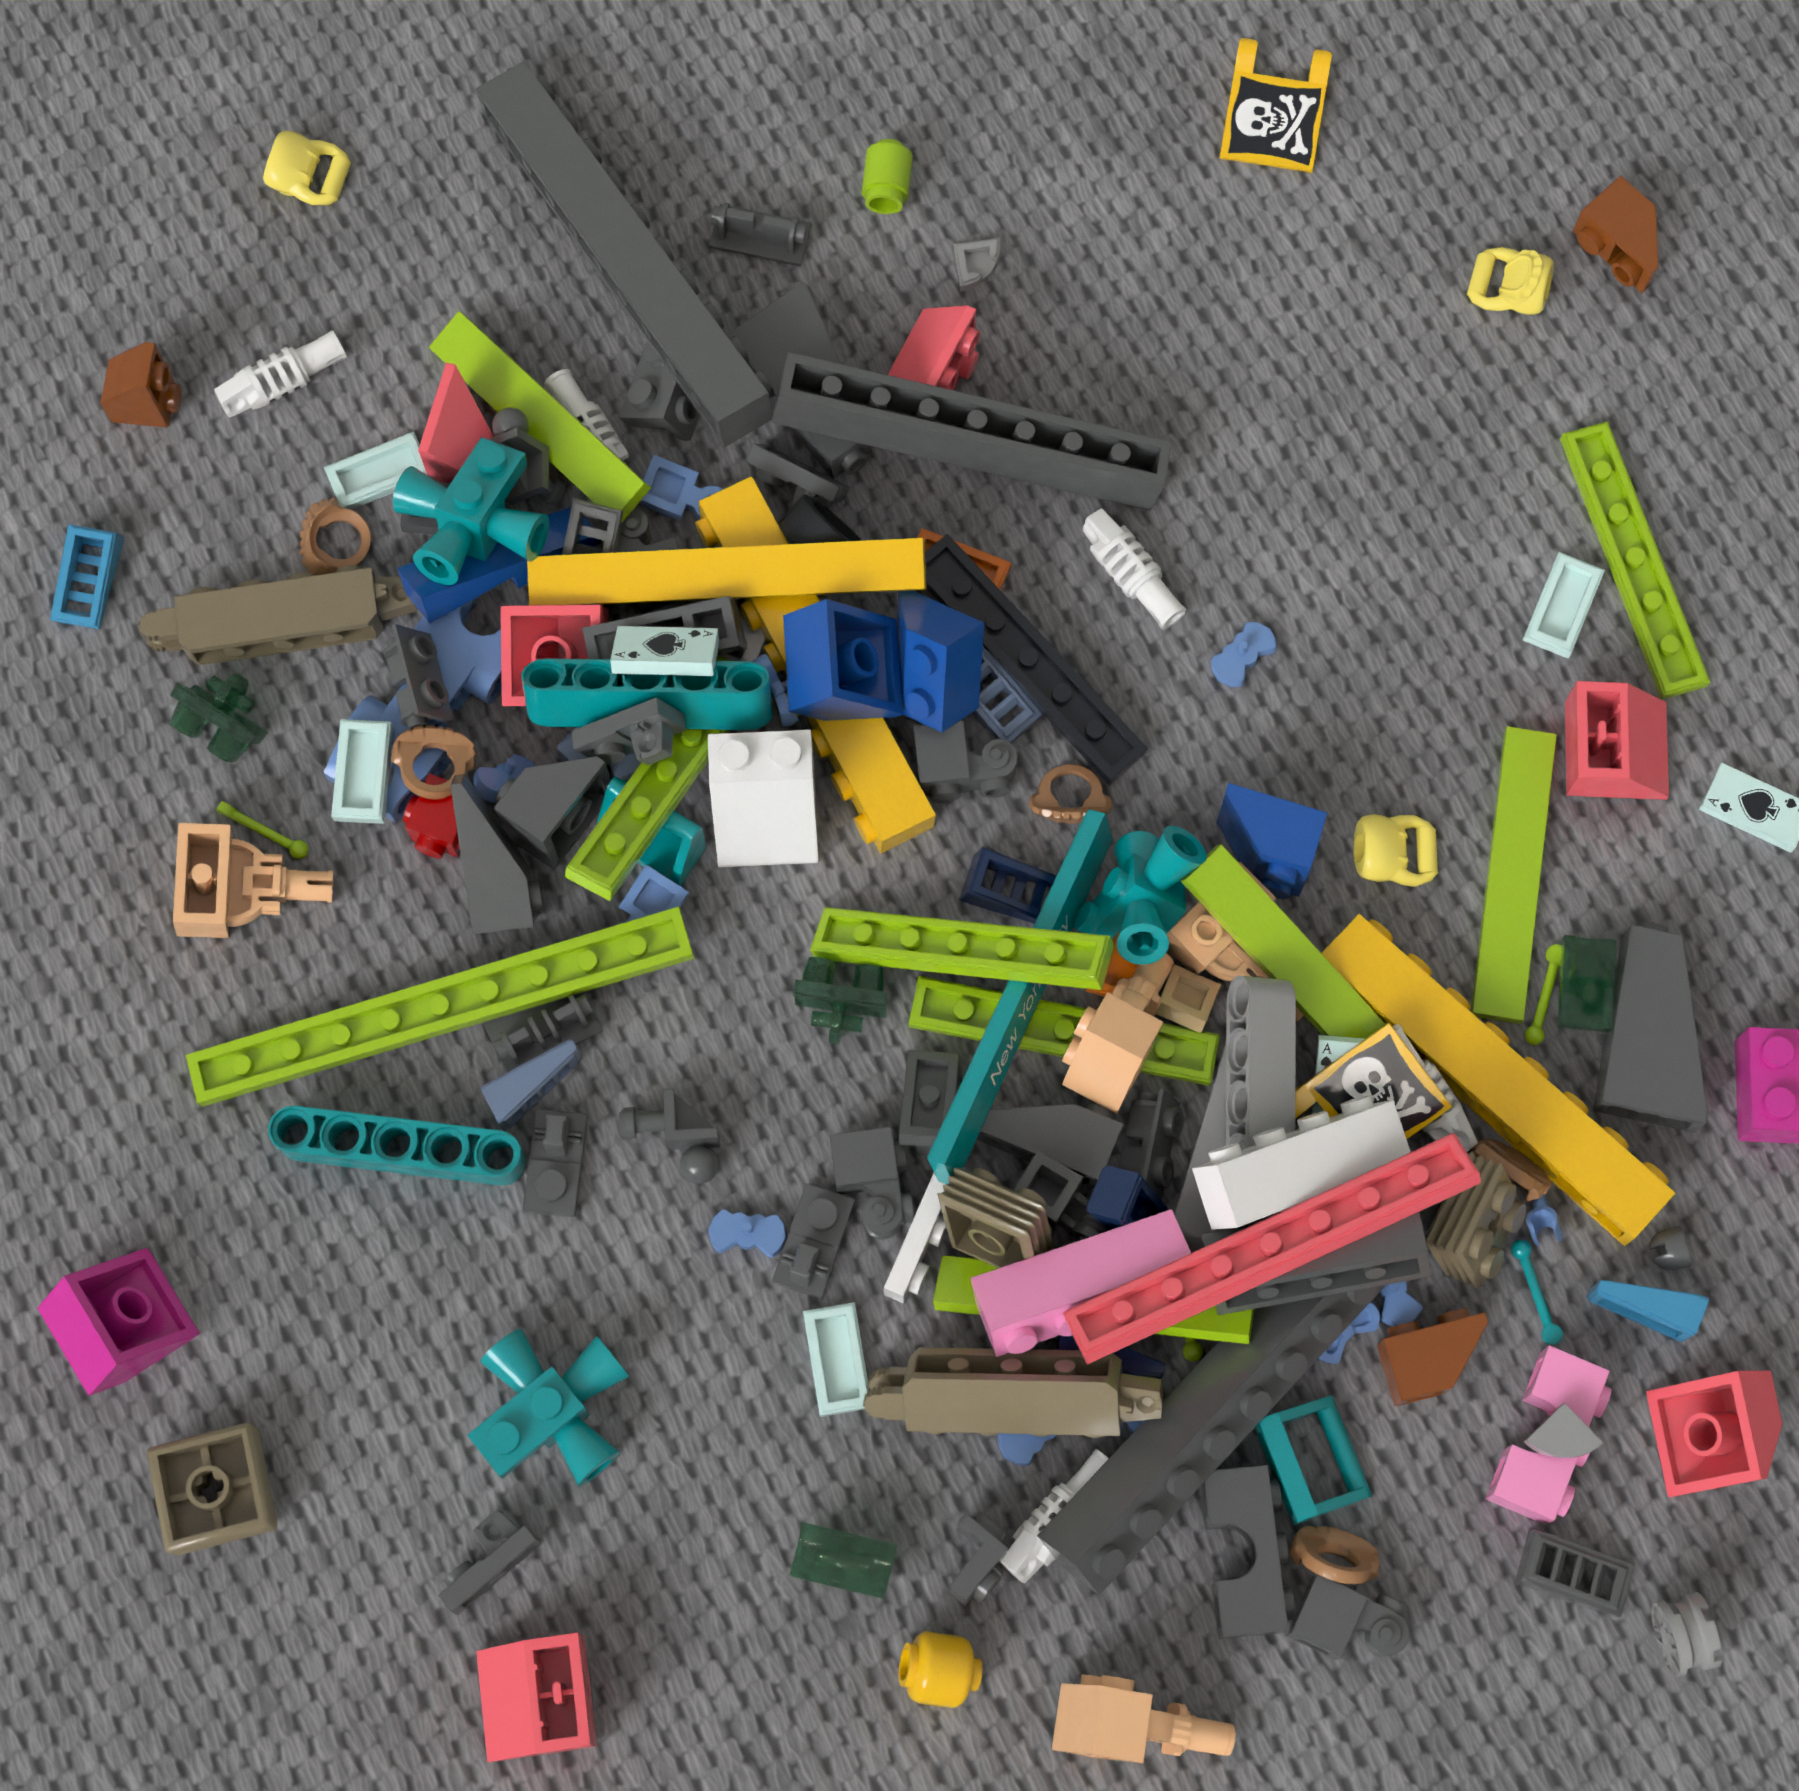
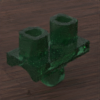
[169,673,268,763]
[1557,935,1616,1033]
[793,957,888,1044]
[789,1522,897,1600]

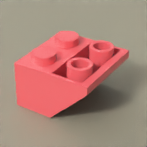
[888,305,980,390]
[1565,681,1669,800]
[476,1632,597,1763]

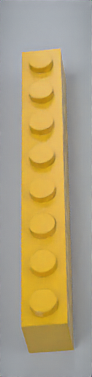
[695,476,936,854]
[1322,914,1675,1246]

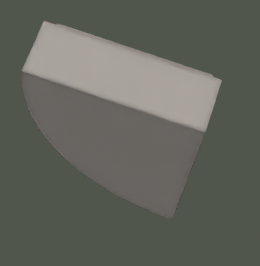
[953,237,1000,292]
[1524,1403,1604,1458]

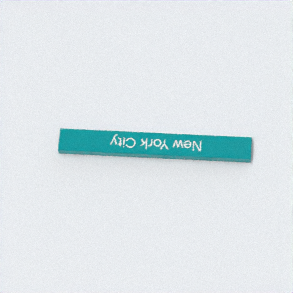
[927,809,1113,1184]

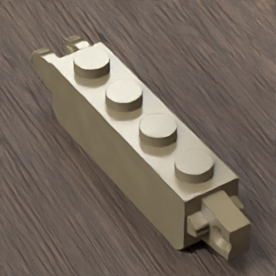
[138,565,418,666]
[863,1347,1163,1438]

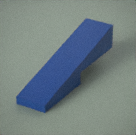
[397,506,602,623]

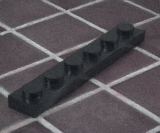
[925,534,1148,785]

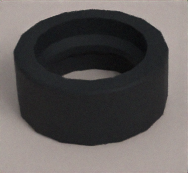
[779,495,863,544]

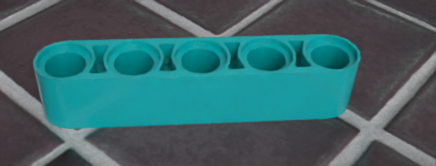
[521,658,773,730]
[268,1106,526,1186]

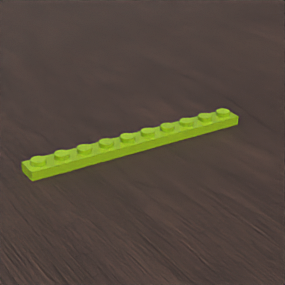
[185,906,695,1107]

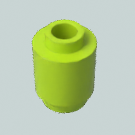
[862,139,913,214]

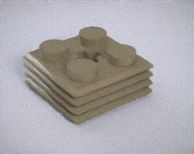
[1425,1152,1527,1289]
[937,1167,1054,1268]
[147,1422,278,1556]

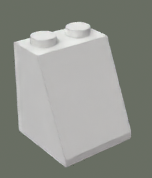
[708,730,818,867]

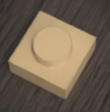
[1156,964,1221,1033]

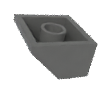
[494,756,611,870]

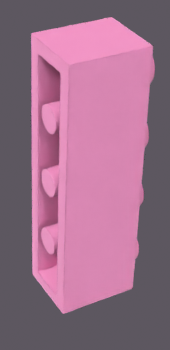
[970,1209,1191,1357]

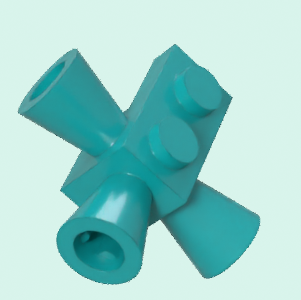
[393,437,549,585]
[1074,825,1207,965]
[467,1328,629,1487]

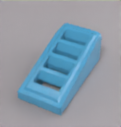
[50,524,124,630]
[1586,1280,1709,1342]

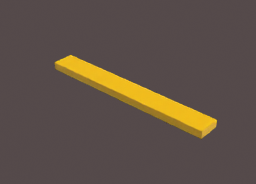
[527,538,926,606]

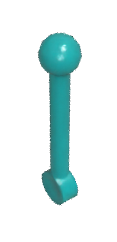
[1511,1239,1563,1345]

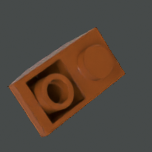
[1573,175,1658,293]
[100,342,181,428]
[1376,1308,1488,1407]

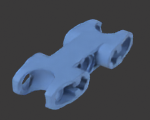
[324,596,502,823]

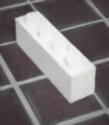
[1192,1095,1410,1230]

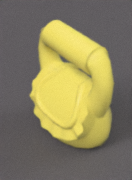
[263,131,351,206]
[1467,247,1554,315]
[1353,814,1438,887]

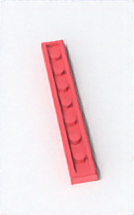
[1063,1133,1481,1365]

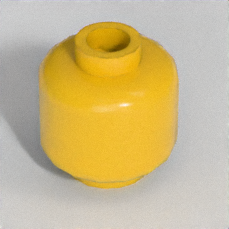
[898,1631,982,1708]

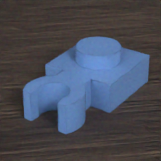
[638,455,723,521]
[617,865,690,925]

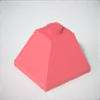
[418,363,494,483]
[501,605,609,706]
[1646,1370,1783,1497]

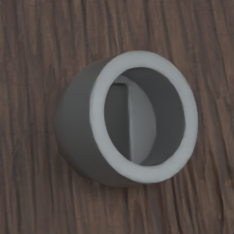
[1649,1225,1692,1270]

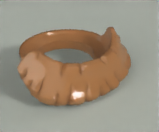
[300,497,371,575]
[391,725,477,799]
[1029,764,1113,824]
[1470,1139,1551,1202]
[1290,1526,1380,1584]

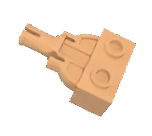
[173,823,333,938]
[1167,862,1304,1022]
[1062,953,1174,1114]
[1052,1674,1236,1763]

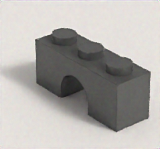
[1201,1465,1295,1639]

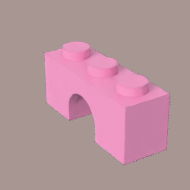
[1485,1345,1612,1525]

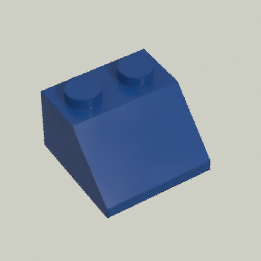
[897,590,984,733]
[783,599,903,721]
[1217,783,1328,899]

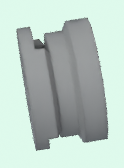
[1651,1592,1722,1678]

